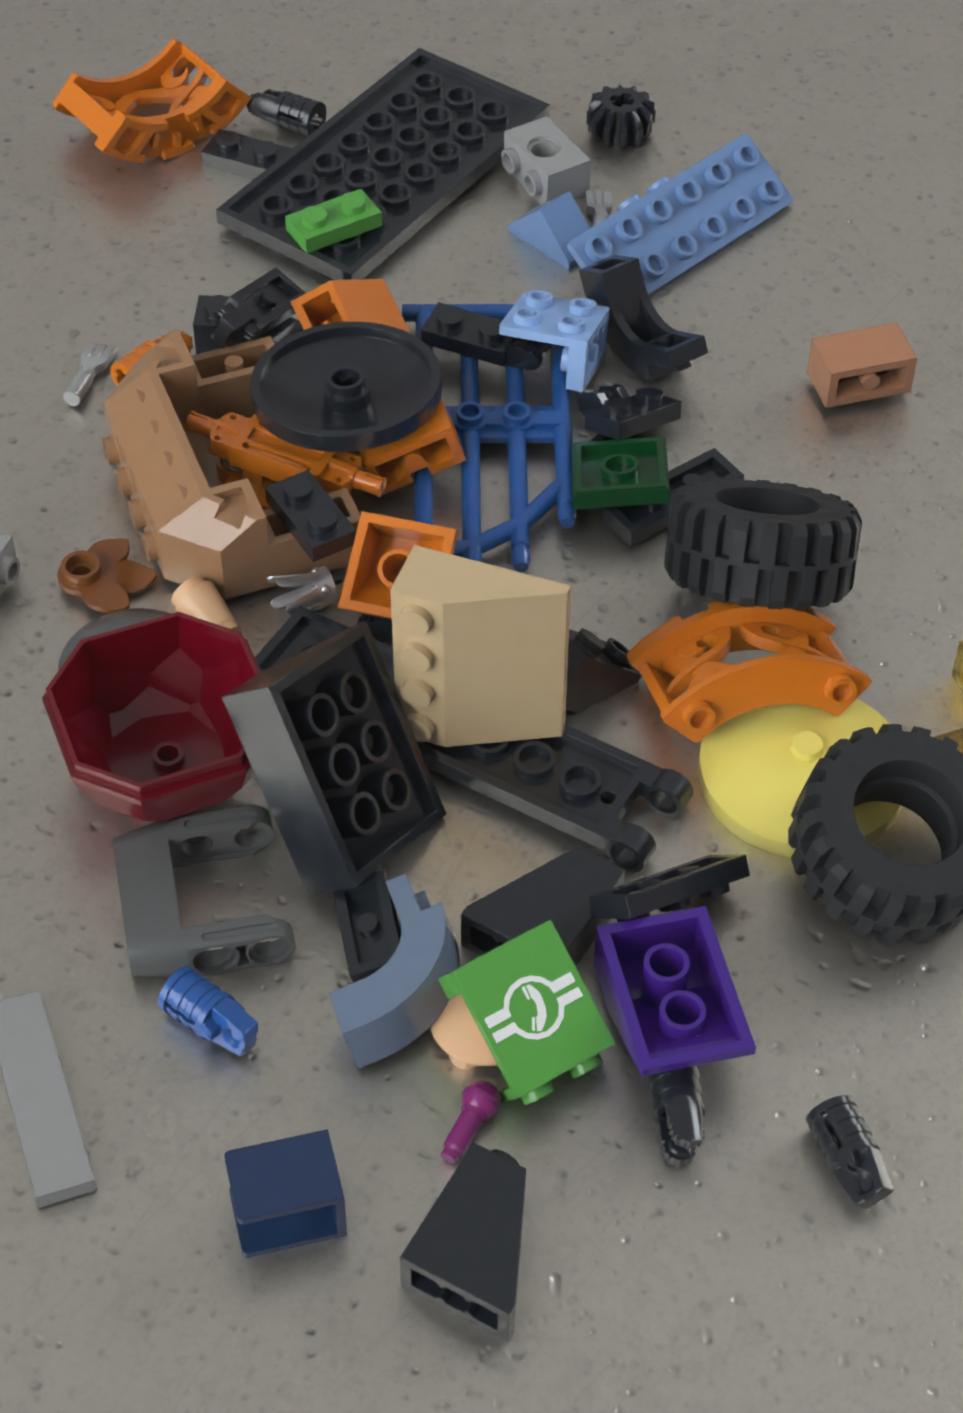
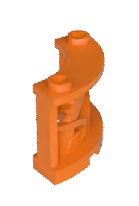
[52,38,252,163]
[626,601,872,743]

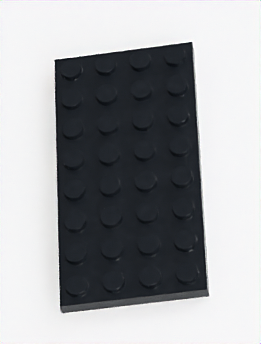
[216,48,550,280]

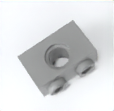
[501,116,591,204]

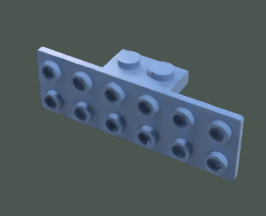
[567,134,793,295]

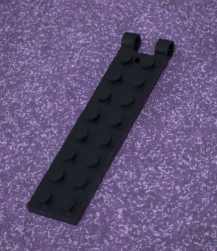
[255,606,694,873]

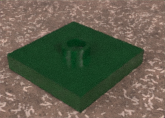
[572,437,670,509]

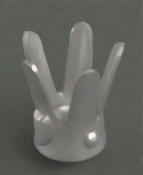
[266,566,343,626]

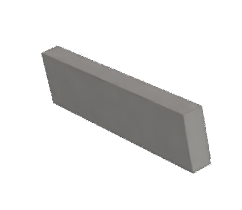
[0,989,97,1208]

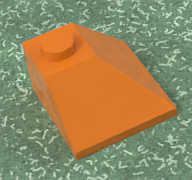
[338,511,459,620]

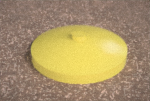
[698,699,903,858]

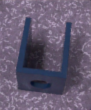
[224,1129,347,1258]

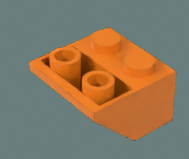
[291,279,411,334]

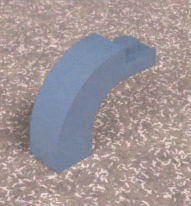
[329,873,460,1069]

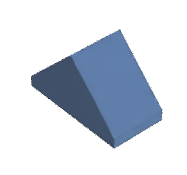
[508,191,590,270]

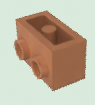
[807,323,917,408]

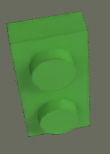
[285,189,382,254]

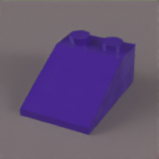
[593,906,756,1076]

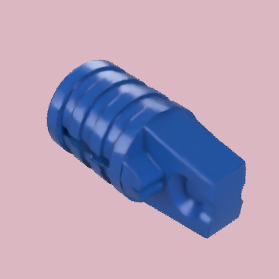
[158,966,258,1057]

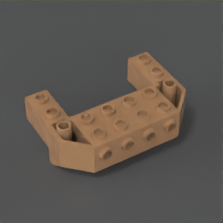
[102,330,360,600]

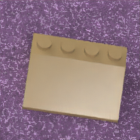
[390,545,571,747]

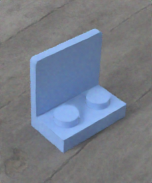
[499,290,610,392]

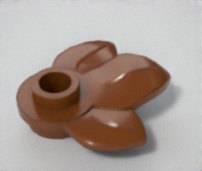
[57,538,157,613]

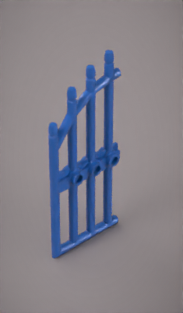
[402,304,577,572]

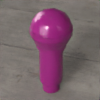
[440,1080,502,1164]

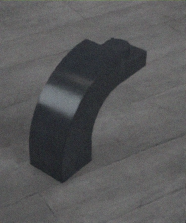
[579,255,708,381]

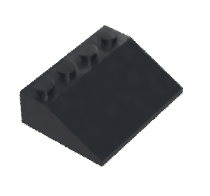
[222,622,447,894]

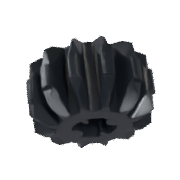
[586,84,656,150]

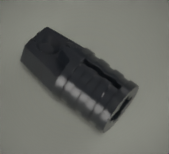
[806,1095,894,1209]

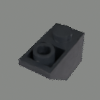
[566,628,642,713]

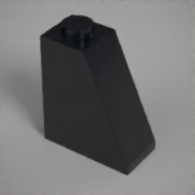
[461,846,625,966]
[400,1142,526,1342]

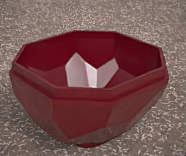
[42,612,261,821]

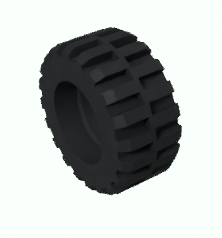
[664,478,862,610]
[788,724,963,943]

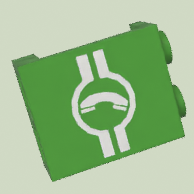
[438,919,616,1105]

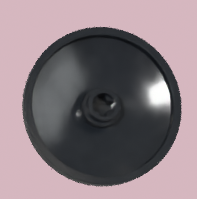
[250,322,442,452]

